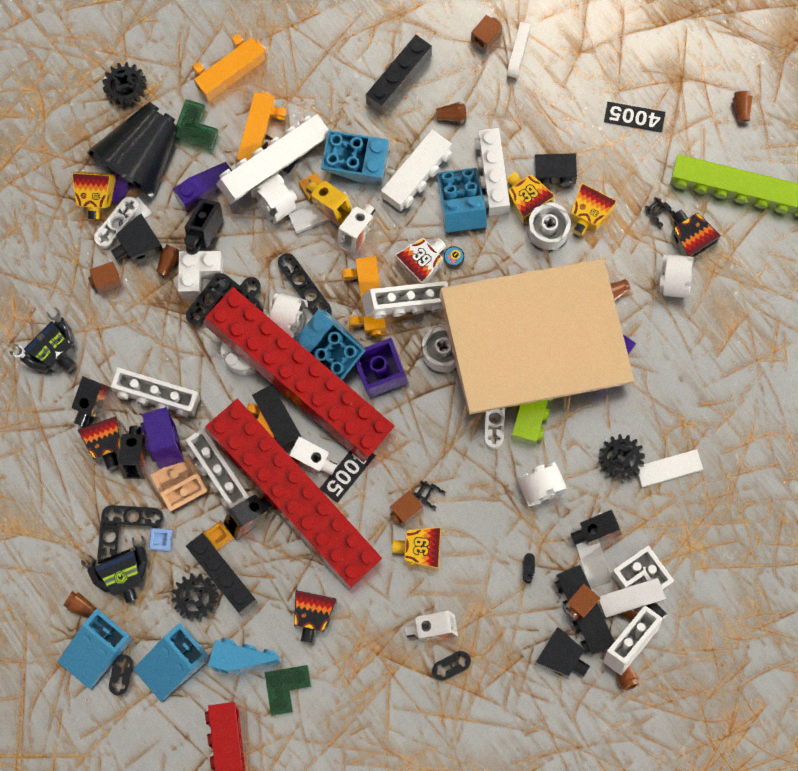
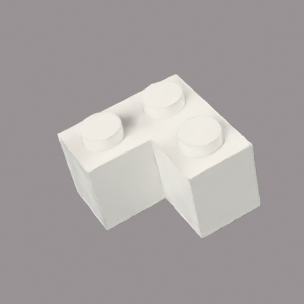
[178,251,223,299]
[611,545,674,590]

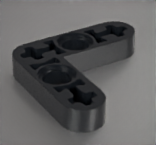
[186,273,263,326]
[97,505,165,561]

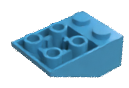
[321,130,389,186]
[437,168,487,233]
[294,310,366,380]
[57,609,133,690]
[133,623,210,702]
[208,638,282,676]

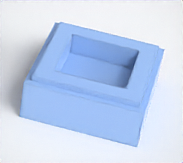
[149,528,173,552]

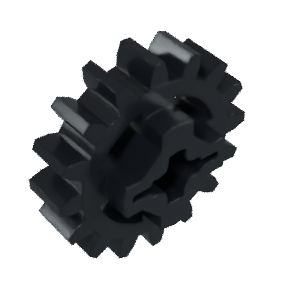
[102,62,147,107]
[598,434,645,481]
[171,573,219,621]

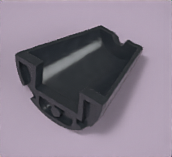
[87,102,179,199]

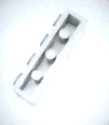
[475,128,510,216]
[381,129,452,212]
[361,281,448,319]
[111,368,201,418]
[185,428,249,511]

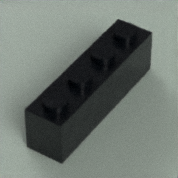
[366,35,432,115]
[186,532,258,616]
[553,565,615,657]

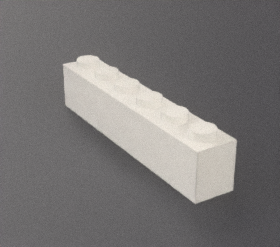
[216,114,328,204]

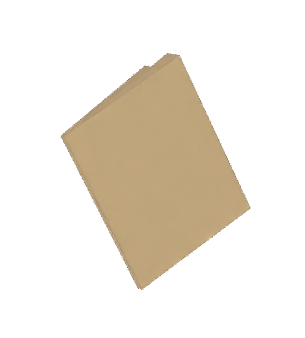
[439,259,634,415]

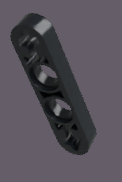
[278,253,332,316]

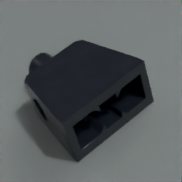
[110,214,162,264]
[535,627,590,678]

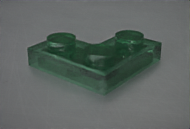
[175,99,218,150]
[264,665,311,716]

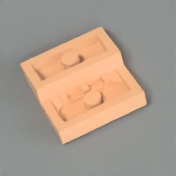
[151,455,208,512]

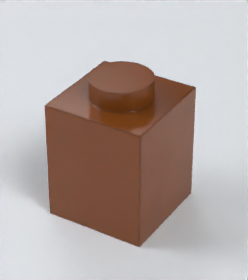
[471,15,502,52]
[88,261,122,294]
[389,490,423,526]
[566,584,600,620]

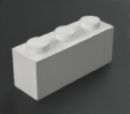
[603,606,663,675]

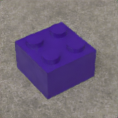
[356,338,409,398]
[140,407,184,469]

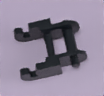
[645,197,675,227]
[413,481,446,510]
[523,553,535,584]

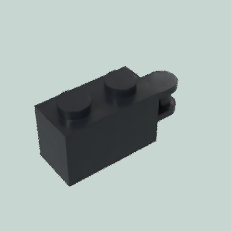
[184,199,224,255]

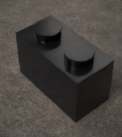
[534,153,577,187]

